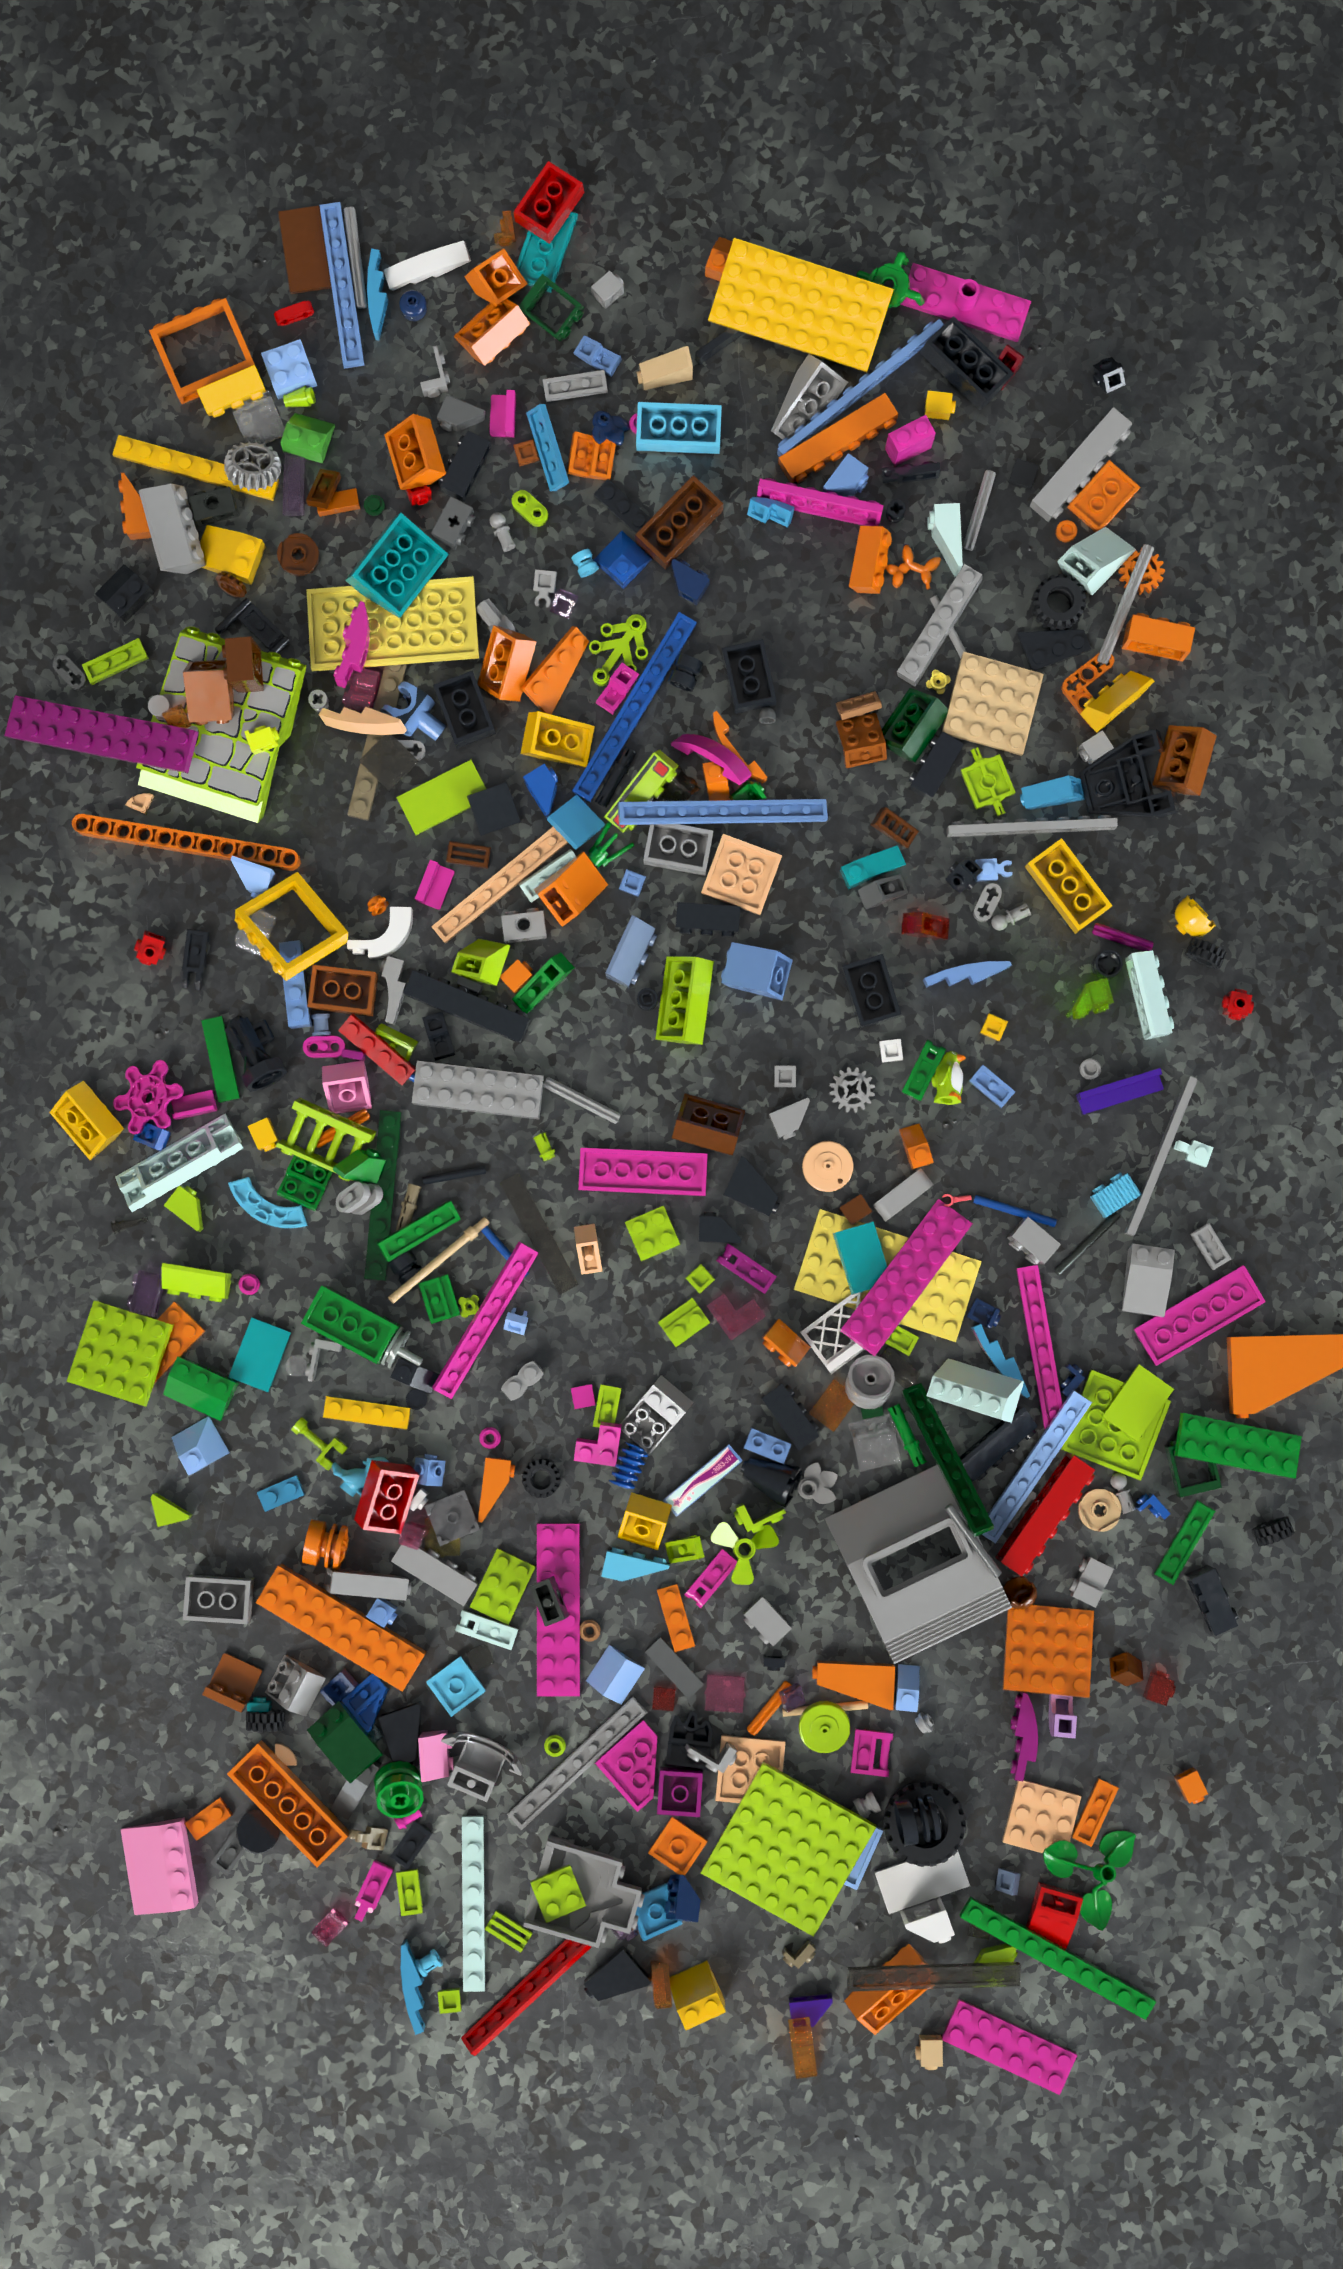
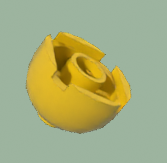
[1175,895,1216,937]

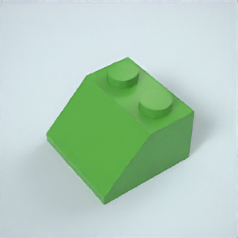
[281,413,335,463]

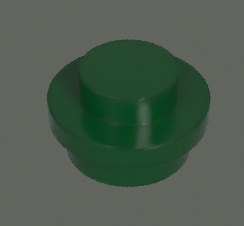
[364,495,385,516]

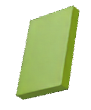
[1102,1364,1174,1442]

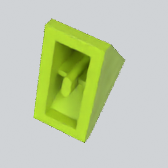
[151,1493,193,1527]

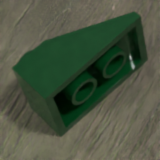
[307,1701,383,1784]

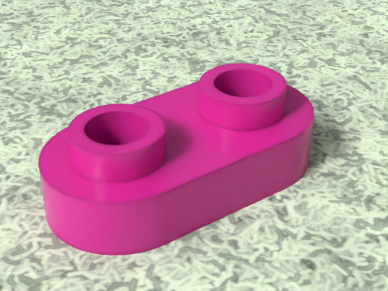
[303,1036,346,1058]

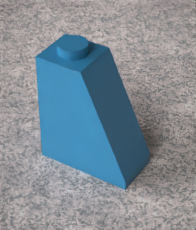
[1020,775,1085,810]

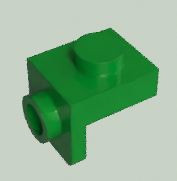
[729,781,767,800]

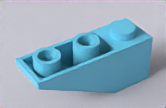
[601,1547,670,1581]

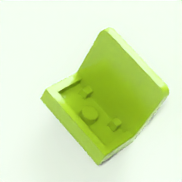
[733,1503,786,1533]

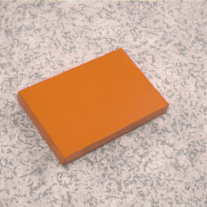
[1067,460,1140,532]

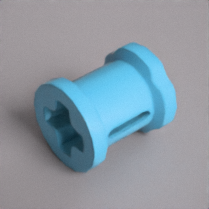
[415,1949,443,1977]

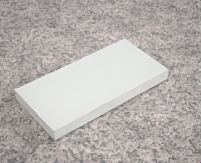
[874,1850,970,1914]

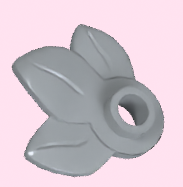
[798,1463,838,1504]

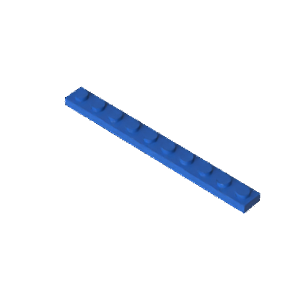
[572,612,697,803]

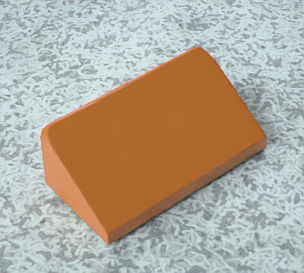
[317,488,360,517]

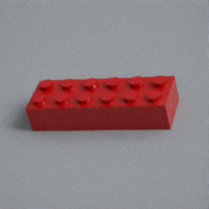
[995,1452,1095,1577]

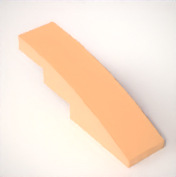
[319,707,407,735]

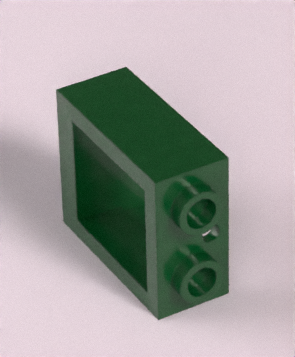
[518,274,585,341]
[1165,1439,1222,1498]

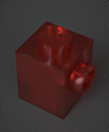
[1143,1670,1176,1706]

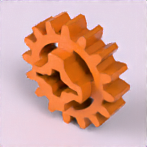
[1118,548,1165,595]

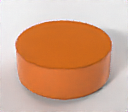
[1056,520,1077,542]

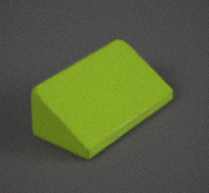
[375,1023,418,1061]

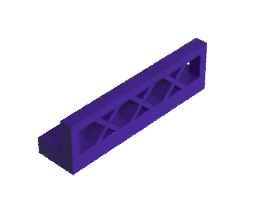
[1076,1068,1164,1115]

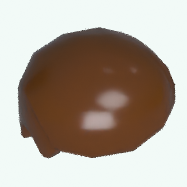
[1003,1576,1037,1610]

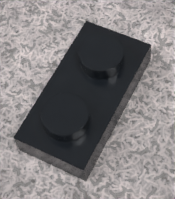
[390,1820,433,1869]

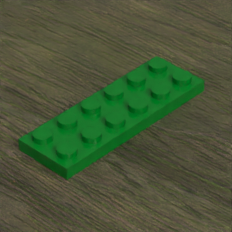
[1174,1413,1302,1479]

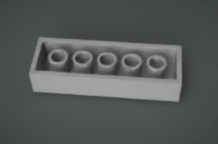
[412,1061,544,1120]

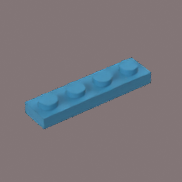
[526,404,570,491]

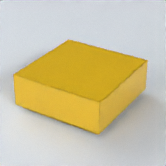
[980,1013,1008,1041]

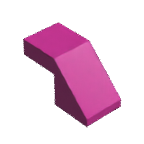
[596,663,639,715]

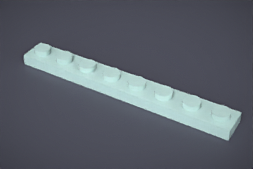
[462,1815,485,1992]

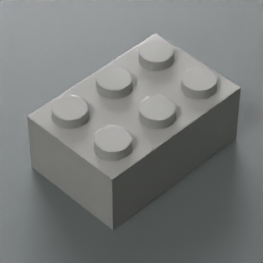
[643,824,713,876]
[183,1574,254,1624]

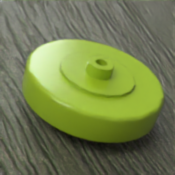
[798,1701,850,1753]

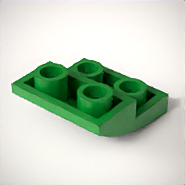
[277,1155,333,1212]

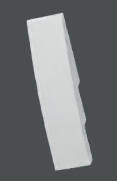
[384,241,471,291]

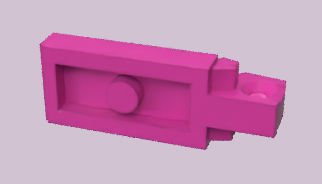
[354,1859,394,1922]

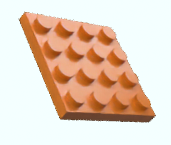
[1003,1605,1094,1698]

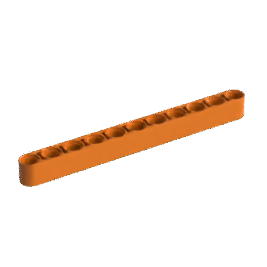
[72,814,301,871]

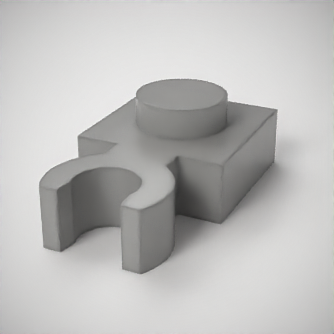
[533,569,557,608]

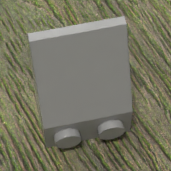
[1122,1244,1175,1317]

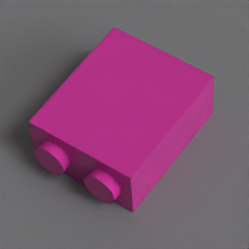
[885,415,936,467]

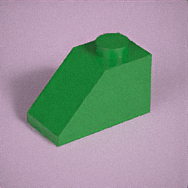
[333,1148,386,1183]

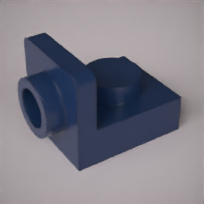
[1060,1364,1085,1397]

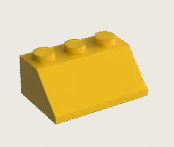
[197,365,266,418]
[1080,670,1155,733]
[49,1081,124,1160]

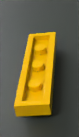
[323,1396,411,1429]

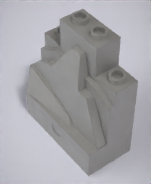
[523,1835,645,1948]

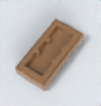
[836,691,882,720]

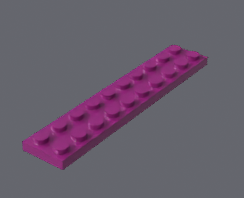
[4,695,199,774]

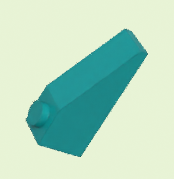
[840,845,906,890]

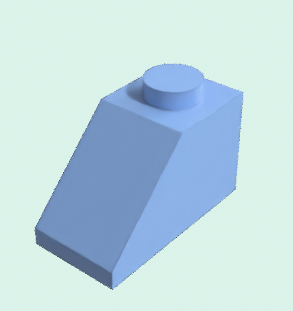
[894,1664,920,1712]

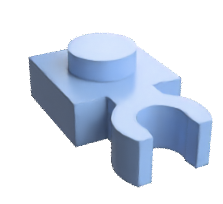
[975,858,1013,881]

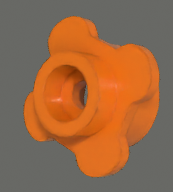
[367,895,389,916]

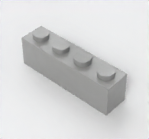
[391,1537,479,1606]

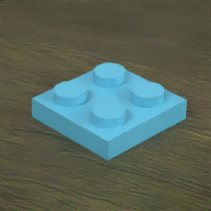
[426,1656,486,1717]

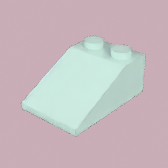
[927,503,963,577]

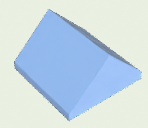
[586,1645,645,1705]

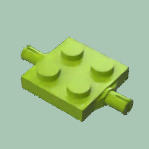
[960,747,1016,816]

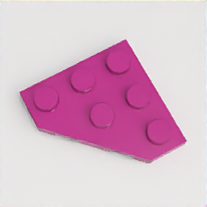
[595,1719,657,1812]

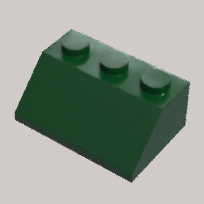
[882,688,949,763]

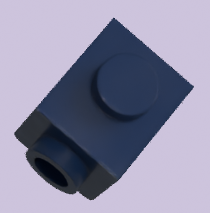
[966,1298,1001,1329]
[320,1668,359,1706]

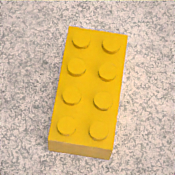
[1025,838,1112,934]

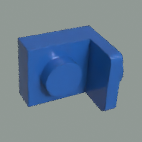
[1135,1493,1170,1520]

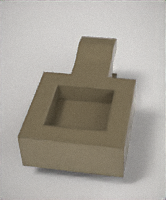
[349,1826,388,1851]

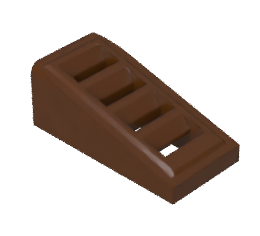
[870,807,919,848]

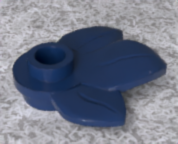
[592,411,630,446]

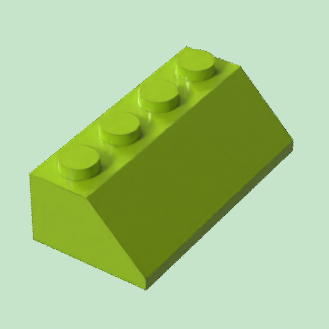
[655,957,714,1045]

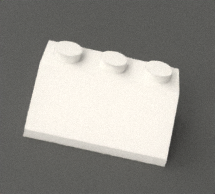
[900,1897,955,1943]

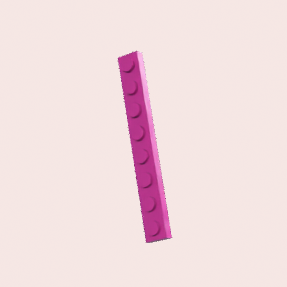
[432,1242,538,1399]
[1016,1265,1062,1431]

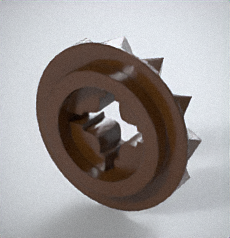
[216,571,247,598]

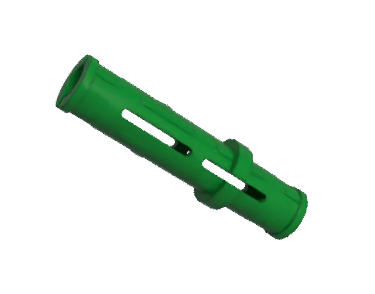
[887,1403,927,1467]

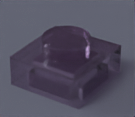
[779,1683,806,1713]

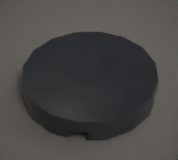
[236,1809,280,1854]

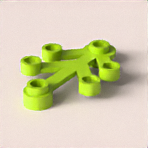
[589,614,648,686]

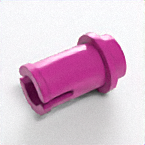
[394,1809,423,1830]

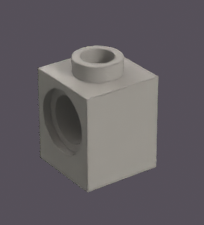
[591,271,624,309]
[1079,730,1114,765]

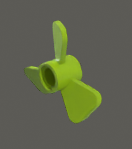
[710,1522,779,1585]

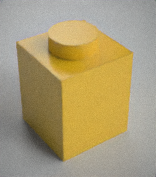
[924,391,956,420]
[248,1117,280,1152]

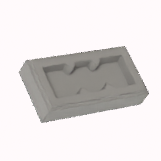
[1190,1223,1231,1270]

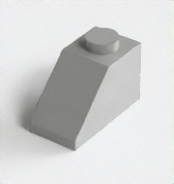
[769,1098,810,1140]

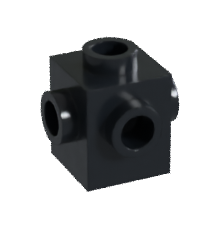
[1092,357,1126,393]
[945,856,983,893]

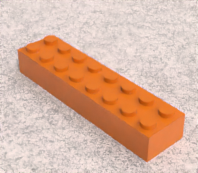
[256,1563,427,1692]

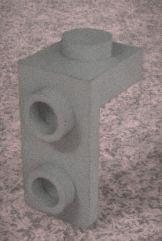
[420,345,450,398]
[305,1337,342,1382]
[685,1742,737,1773]

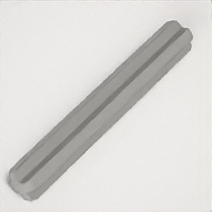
[963,470,996,551]
[543,1077,621,1124]

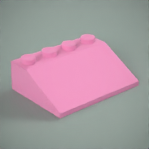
[121,1817,199,1915]

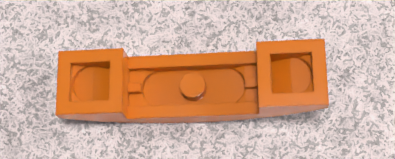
[713,711,767,783]

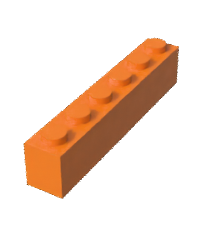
[778,393,899,483]

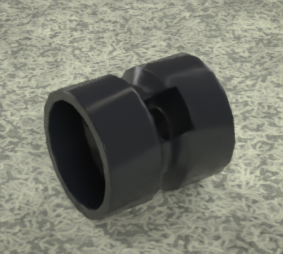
[668,653,704,692]
[1091,950,1123,980]
[388,1250,423,1286]

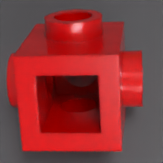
[134,930,166,966]
[1221,989,1254,1020]

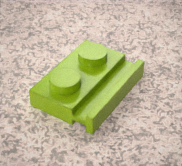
[658,1298,710,1347]

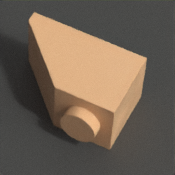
[574,1224,602,1275]

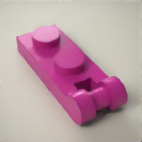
[684,1548,737,1608]

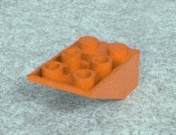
[533,851,608,927]
[762,1319,811,1367]

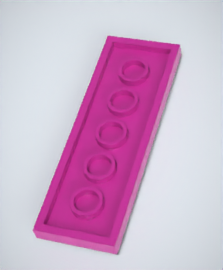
[757,478,884,526]
[578,1148,708,1196]
[1133,1265,1266,1366]
[941,1998,1077,2095]

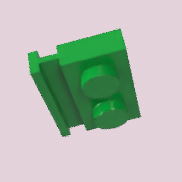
[418,1274,461,1324]

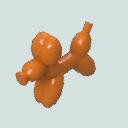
[885,545,941,590]

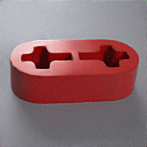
[274,301,314,326]

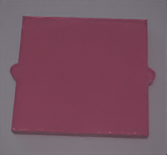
[704,1674,746,1713]

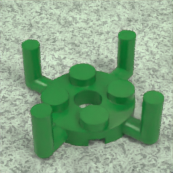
[856,251,925,308]

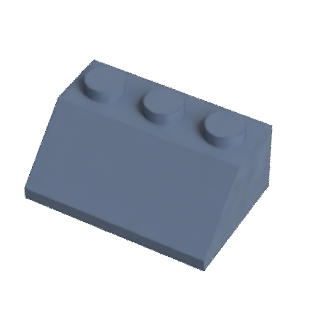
[605,915,657,988]

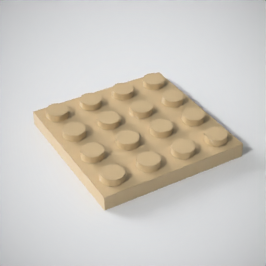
[942,652,1044,756]

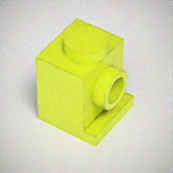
[244,726,280,755]

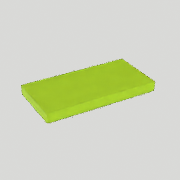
[396,760,486,835]

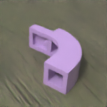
[1049,1694,1077,1738]

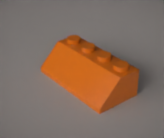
[844,1944,940,2035]

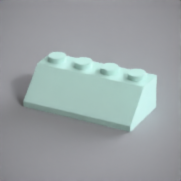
[1125,950,1174,1040]
[927,1358,1024,1423]

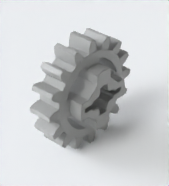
[829,1067,875,1113]

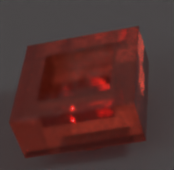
[652,1687,675,1711]

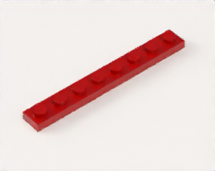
[461,1939,592,2056]

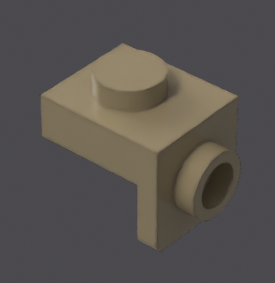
[782,1939,816,1969]

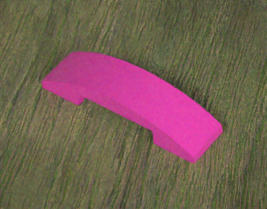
[671,734,752,785]

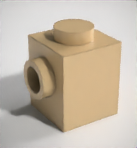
[915,2035,943,2070]

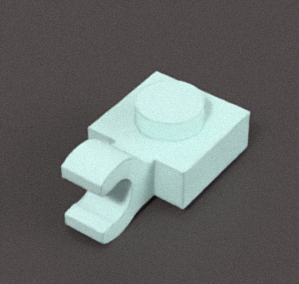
[1173,1140,1214,1168]

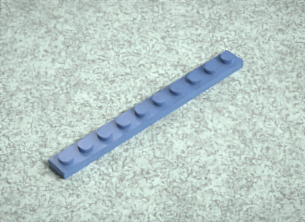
[777,319,944,457]
[618,799,828,825]

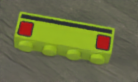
[604,750,679,833]

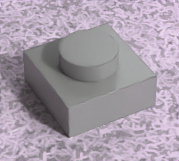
[774,1066,796,1088]

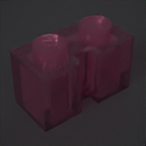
[342,668,381,713]

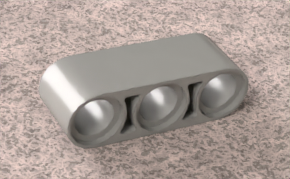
[873,1168,934,1222]

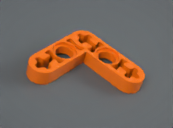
[1061,653,1114,729]

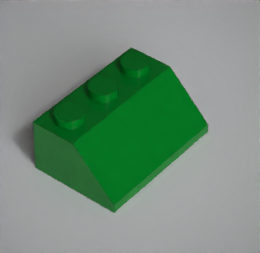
[163,1356,239,1421]

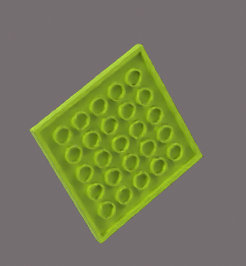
[701,1762,876,1937]

